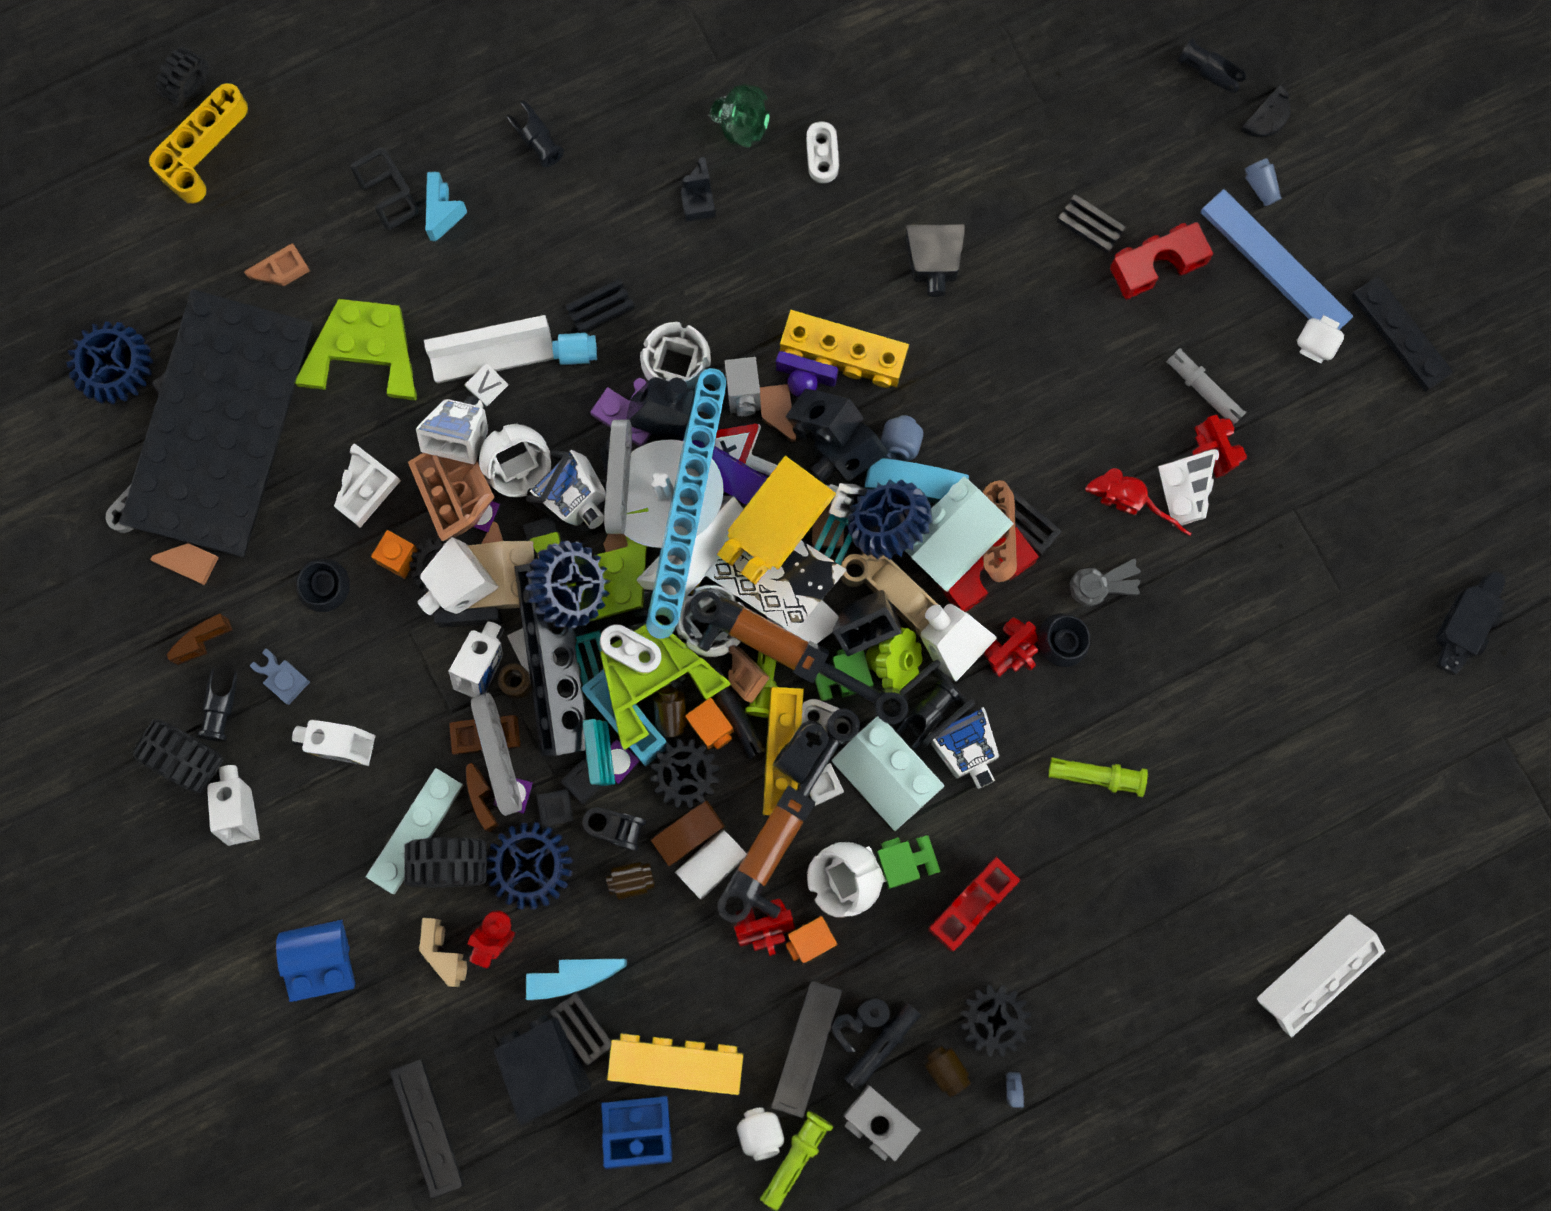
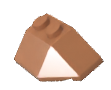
[408,453,494,541]

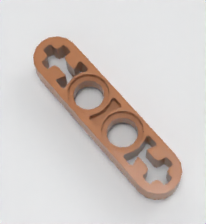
[983,480,1017,582]

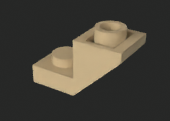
[419,918,467,987]

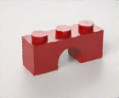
[1110,222,1213,300]
[938,527,1039,612]
[927,858,1020,952]

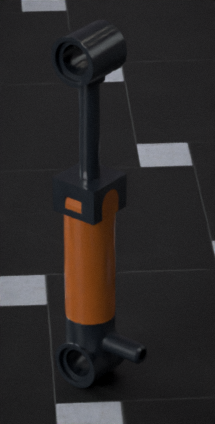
[691,588,908,724]
[718,709,860,923]

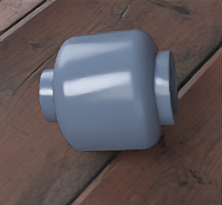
[880,415,923,462]

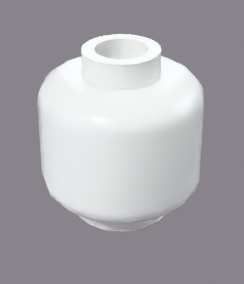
[1297,315,1344,363]
[737,1108,784,1160]

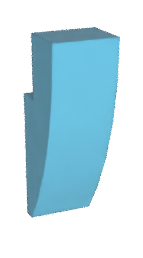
[865,458,969,504]
[581,669,668,767]
[526,959,627,1000]

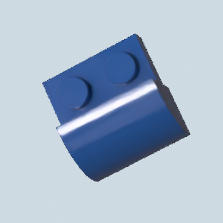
[276,920,356,1002]
[602,1096,672,1169]

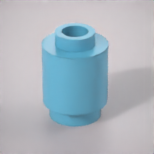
[552,333,597,365]

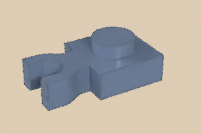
[250,649,310,705]

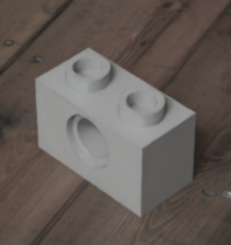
[725,357,761,416]
[844,1085,920,1161]

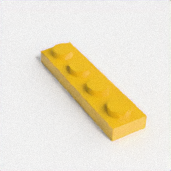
[763,687,804,815]

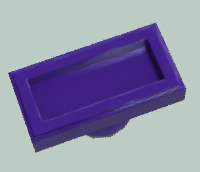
[776,351,838,398]

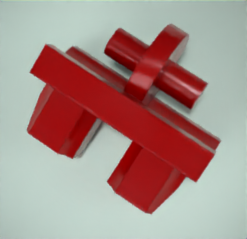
[1192,414,1247,478]
[983,617,1038,677]
[734,898,795,956]
[468,910,515,968]

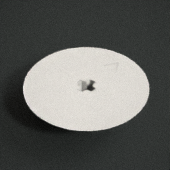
[623,440,723,548]

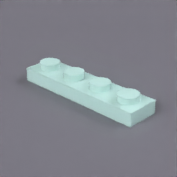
[366,768,464,894]

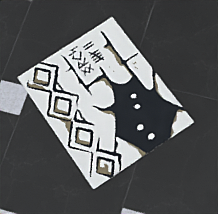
[705,540,847,634]

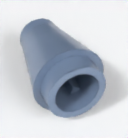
[1245,158,1282,206]

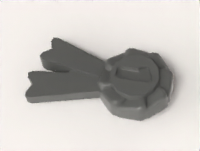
[1070,559,1141,607]

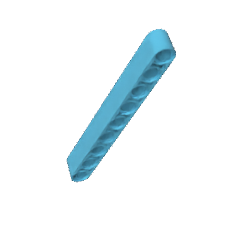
[646,368,726,639]

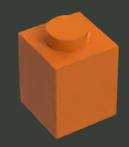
[371,530,418,579]
[685,697,734,750]
[785,916,837,964]

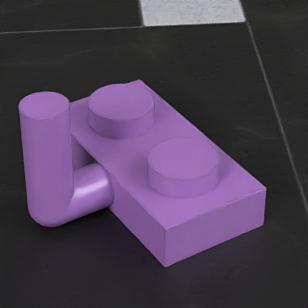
[590,378,651,447]

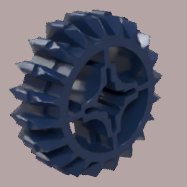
[66,321,153,404]
[847,479,933,560]
[525,541,610,628]
[487,822,573,910]

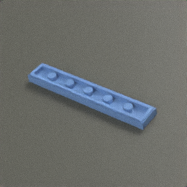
[1201,189,1353,330]

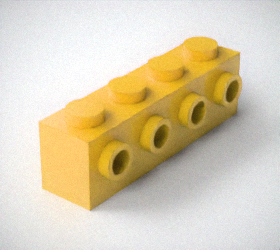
[780,310,909,388]
[607,1034,744,1095]

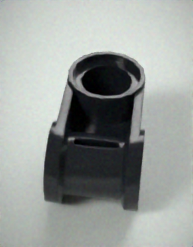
[773,721,828,784]
[583,807,647,851]

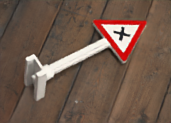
[714,424,866,518]

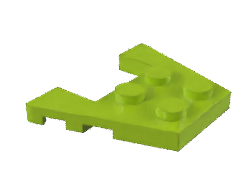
[296,299,417,400]
[530,507,649,622]
[600,620,731,750]

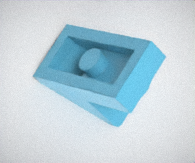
[426,172,467,241]

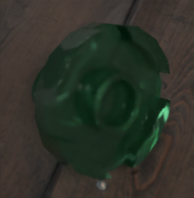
[710,84,769,147]

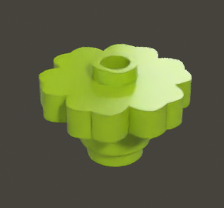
[866,628,922,690]

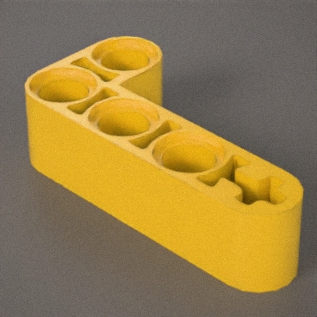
[149,83,248,203]

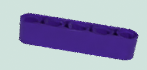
[682,438,768,505]

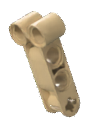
[841,551,938,636]

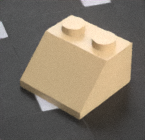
[467,541,534,609]

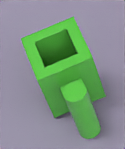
[815,649,873,701]
[876,835,941,889]

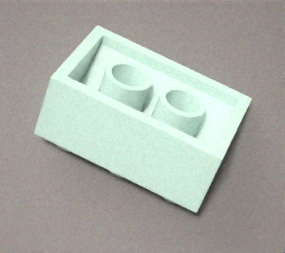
[905,476,1014,592]
[831,716,944,831]

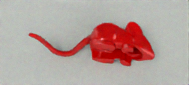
[1085,468,1191,536]

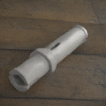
[1166,348,1246,425]

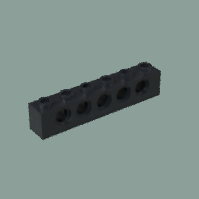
[514,563,586,756]

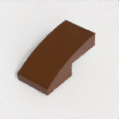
[167,614,232,665]
[449,715,521,755]
[466,763,499,832]
[651,801,725,866]

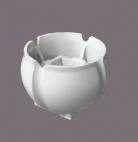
[640,322,711,390]
[479,424,551,497]
[676,585,745,657]
[807,842,886,917]

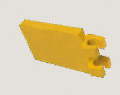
[716,456,836,585]

